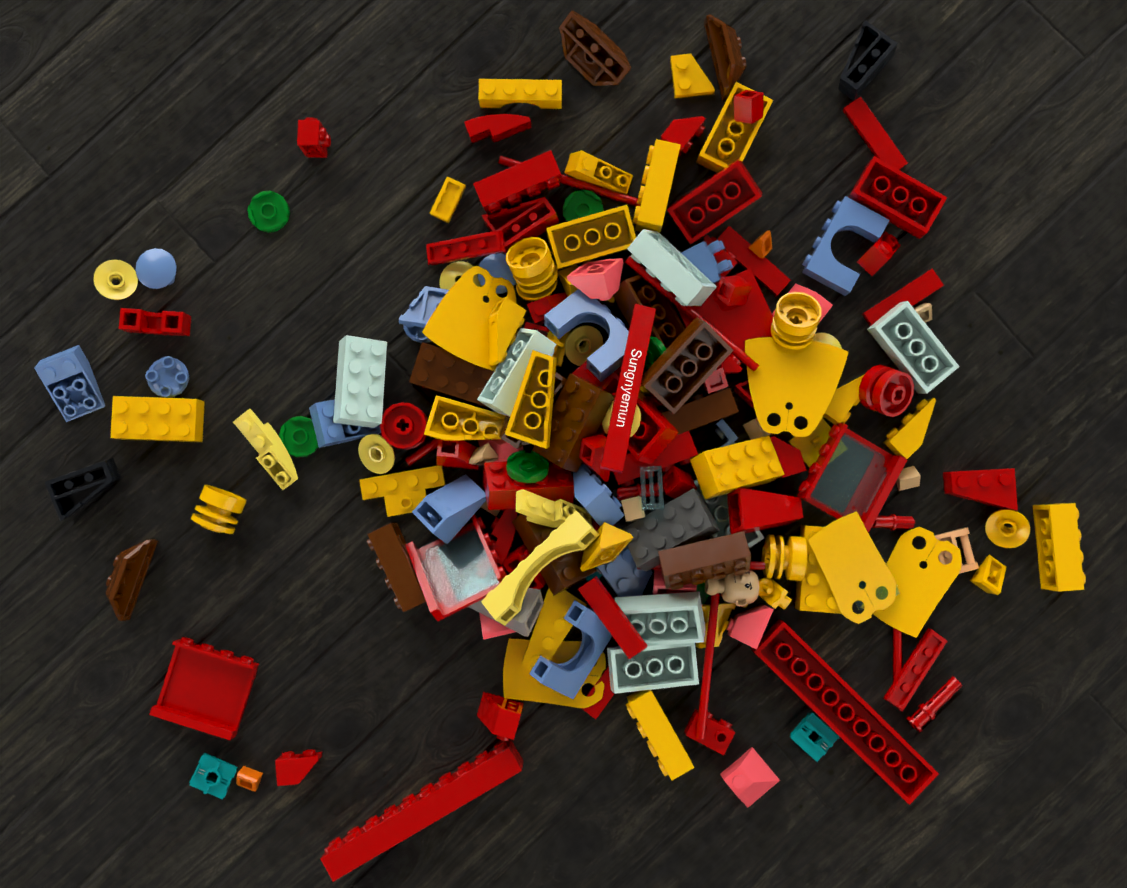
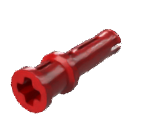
[906,676,963,732]

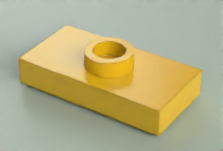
[430,176,466,223]
[384,489,427,517]

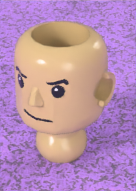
[705,570,759,606]

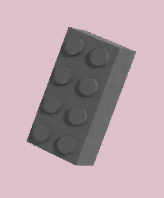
[621,488,720,572]

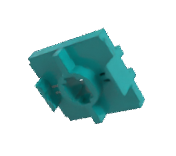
[789,711,839,762]
[189,753,238,799]

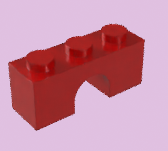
[119,308,191,337]

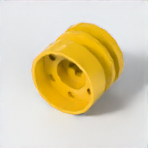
[506,237,558,294]
[771,292,821,350]
[191,485,247,534]
[761,534,807,581]

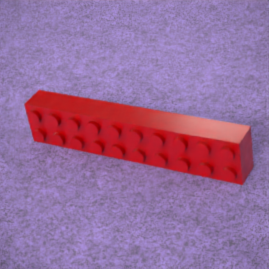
[751,619,939,805]
[320,740,524,882]

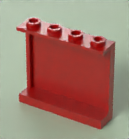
[673,268,773,361]
[149,637,259,740]

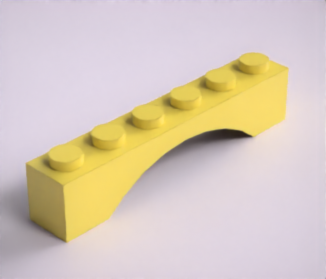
[481,511,600,626]

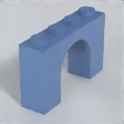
[802,196,889,296]
[544,289,629,382]
[529,600,612,699]

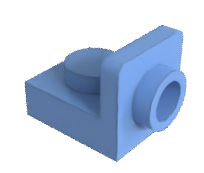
[714,419,738,447]

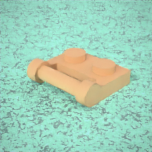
[934,527,979,574]

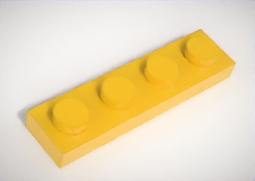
[360,466,446,500]

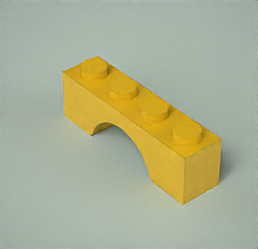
[478,79,562,109]

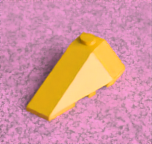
[424,395,506,441]

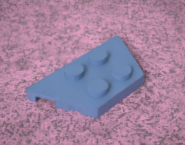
[399,286,449,328]
[596,546,653,597]

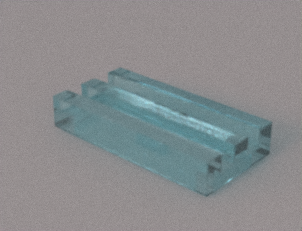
[640,466,664,511]

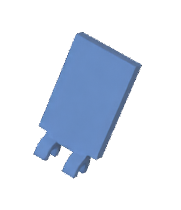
[657,240,734,305]

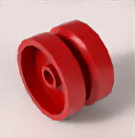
[859,365,914,417]
[380,402,428,450]

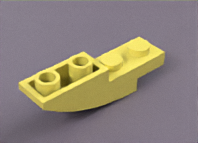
[233,409,298,490]
[516,489,592,528]

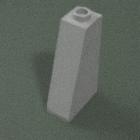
[462,577,544,637]

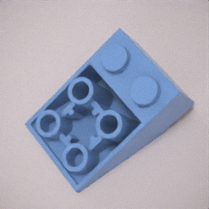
[34,345,105,422]
[309,399,381,448]
[573,463,624,526]
[412,474,486,544]

